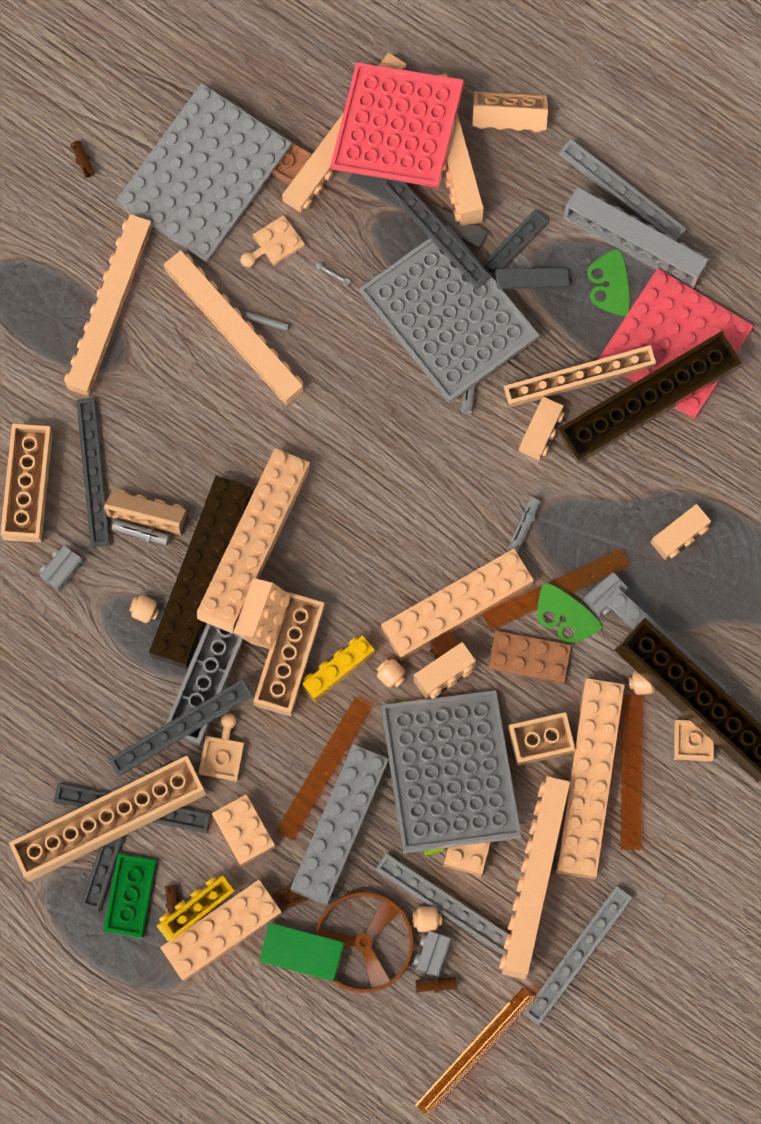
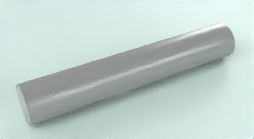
[245,312,289,331]

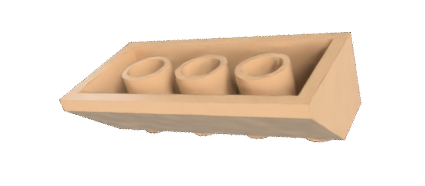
[472,91,548,132]
[104,490,187,535]

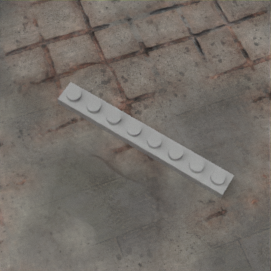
[559,139,686,242]
[604,588,732,696]
[375,853,507,955]
[522,886,632,1026]

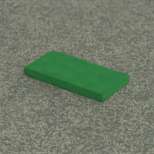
[103,853,157,938]
[259,923,345,982]

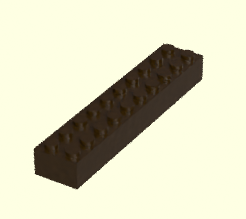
[558,331,742,464]
[149,475,253,669]
[614,618,761,783]

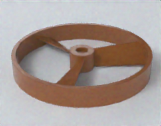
[315,892,413,993]

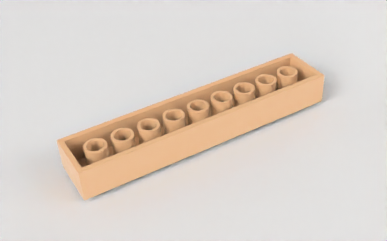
[197,448,310,633]
[556,678,624,879]
[9,756,206,882]
[499,776,570,980]

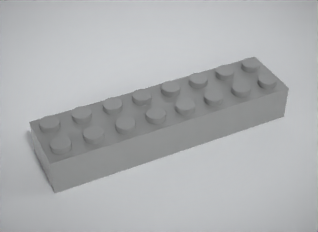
[563,187,708,289]
[165,623,245,747]
[291,744,389,906]

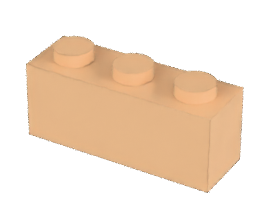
[519,397,565,460]
[651,504,711,560]

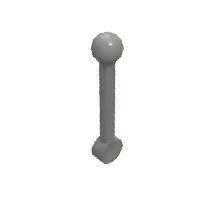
[316,262,350,286]

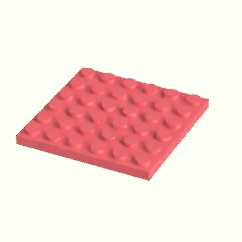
[330,62,464,188]
[599,268,753,419]

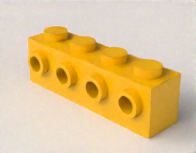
[302,635,375,702]
[156,875,234,941]

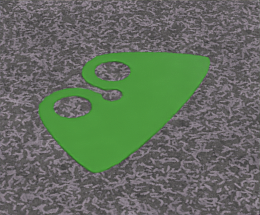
[587,249,630,316]
[537,583,602,643]

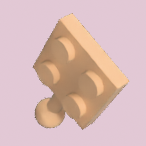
[240,215,305,267]
[198,713,244,782]
[674,720,714,761]

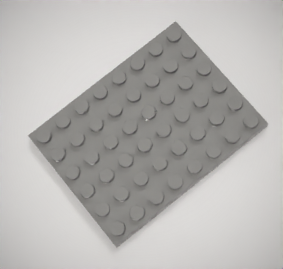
[116,83,292,264]
[359,225,539,403]
[381,690,521,854]

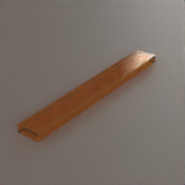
[482,549,629,631]
[620,695,642,851]
[276,698,372,842]
[415,988,537,1117]

